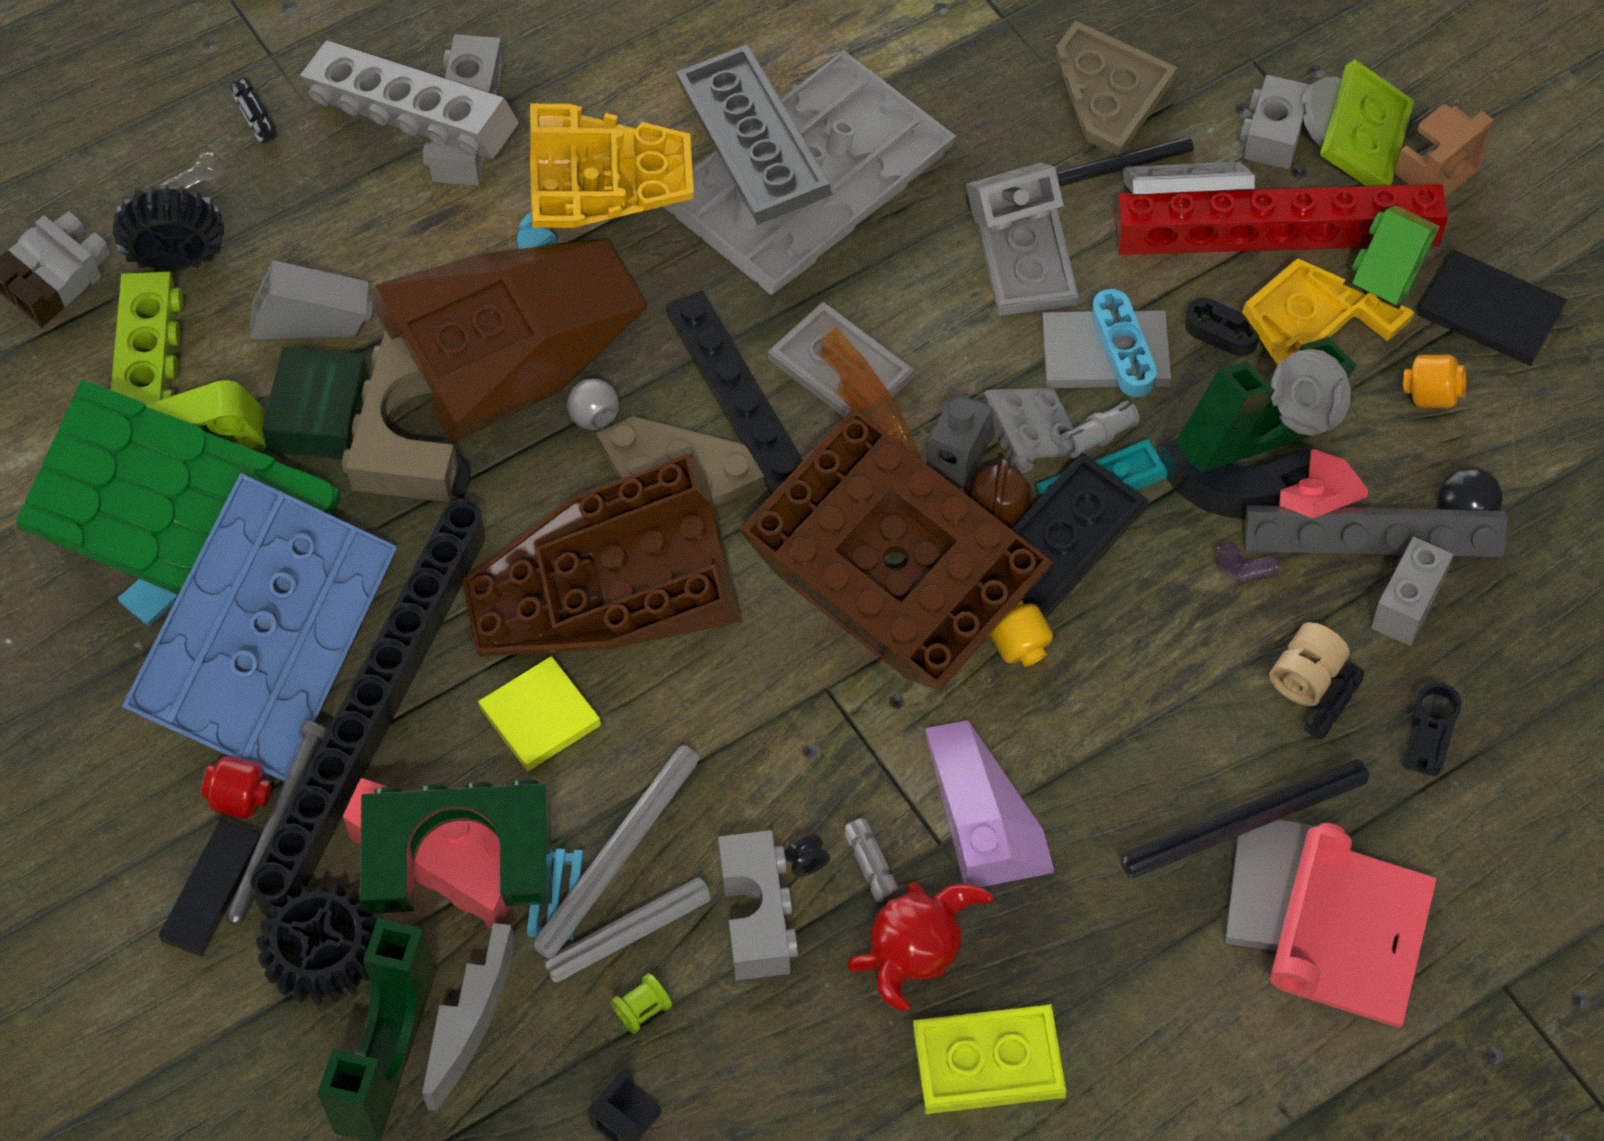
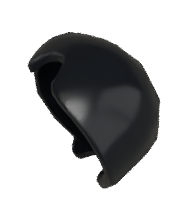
[1437,466,1503,511]

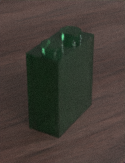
[262,346,369,459]

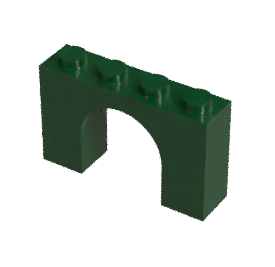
[1174,337,1357,473]
[360,779,552,914]
[317,918,436,1141]

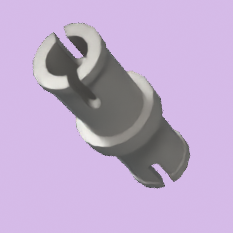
[1060,401,1139,458]

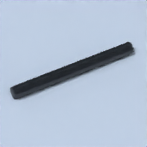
[1120,759,1369,878]

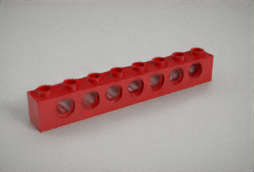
[1115,184,1448,255]

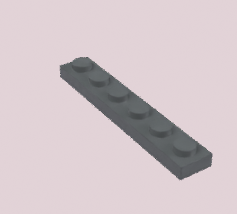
[1244,505,1508,557]

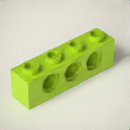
[111,272,183,405]

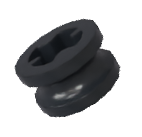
[784,835,831,877]

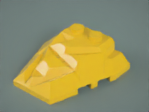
[530,103,694,228]

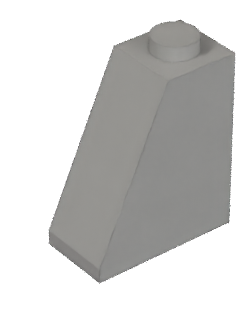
[249,260,373,340]

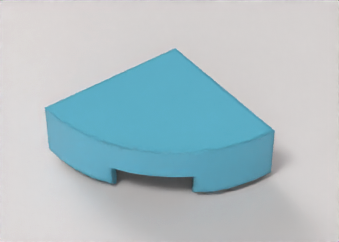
[517,212,557,249]

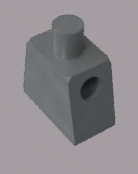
[926,394,994,492]

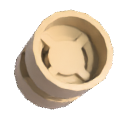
[1269,622,1350,706]

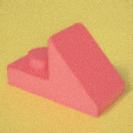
[1279,449,1368,518]

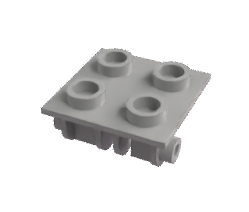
[984,388,1086,473]

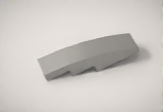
[422,923,516,1111]

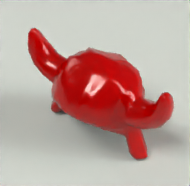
[848,881,993,1012]

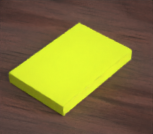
[913,1004,1066,1114]

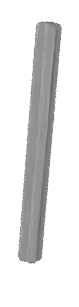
[533,745,699,959]

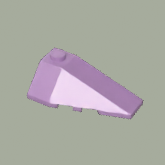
[925,720,1054,887]

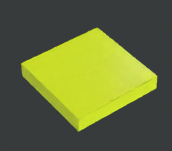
[478,656,601,772]

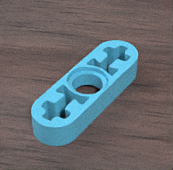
[1092,289,1157,397]

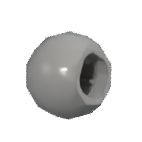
[567,378,619,431]

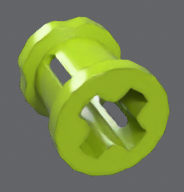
[610,973,672,1034]

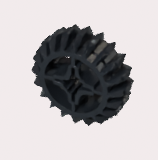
[113,184,224,272]
[256,881,377,1006]

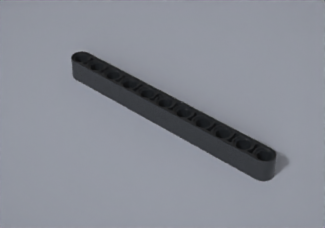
[250,499,486,918]

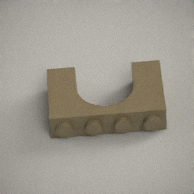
[342,330,459,503]

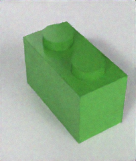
[1352,206,1440,305]

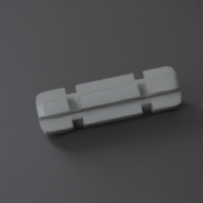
[845,818,898,903]

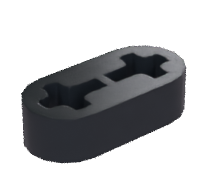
[1185,298,1259,356]

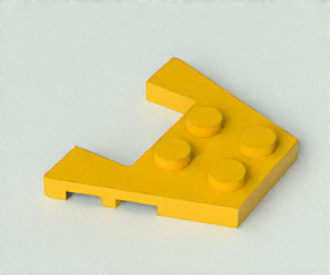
[1242,258,1415,365]

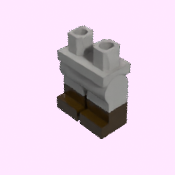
[0,211,110,328]

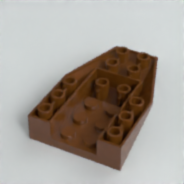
[372,239,647,443]
[462,454,743,656]

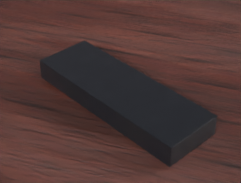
[158,819,261,957]

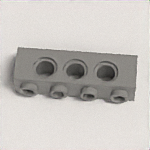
[423,34,504,186]

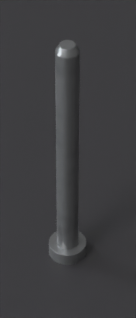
[227,721,328,926]

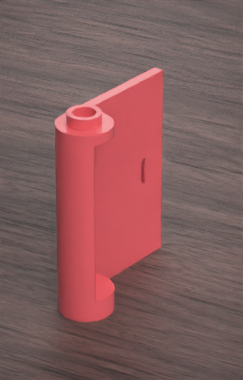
[1270,823,1437,1029]

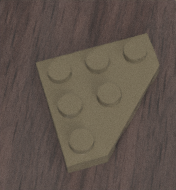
[1055,21,1178,155]
[596,416,765,508]

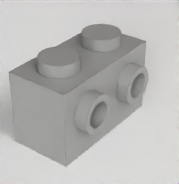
[965,162,1064,231]

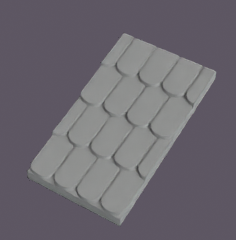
[663,50,956,295]

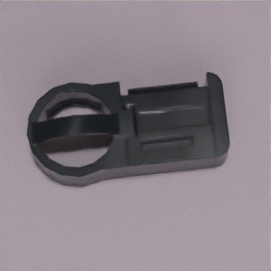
[1401,682,1461,776]

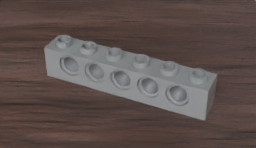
[300,40,519,159]

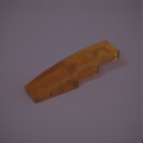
[819,327,922,460]

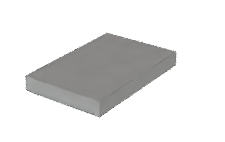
[1123,161,1255,194]
[977,208,1079,316]
[767,302,914,419]
[1042,310,1171,388]
[1225,820,1317,952]

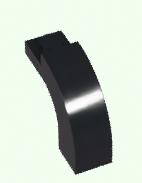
[1160,437,1311,519]

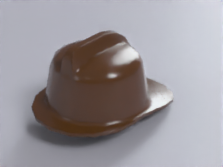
[965,459,1033,529]

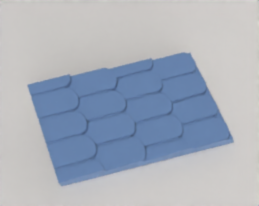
[122,473,397,781]

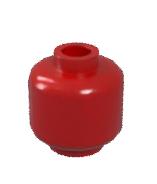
[201,756,272,819]

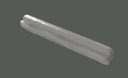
[544,878,711,982]

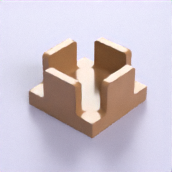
[1395,104,1494,199]

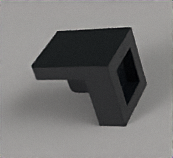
[587,1068,661,1141]

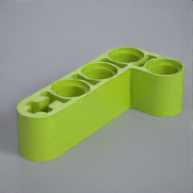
[146,380,266,452]

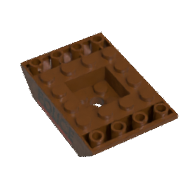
[740,408,1053,691]

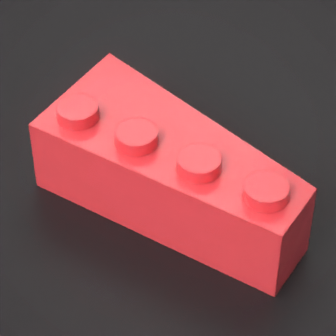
[343,778,511,929]

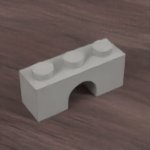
[718,830,798,981]

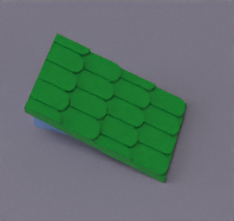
[16,379,341,595]

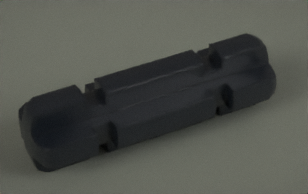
[230,77,278,143]
[1304,662,1364,739]

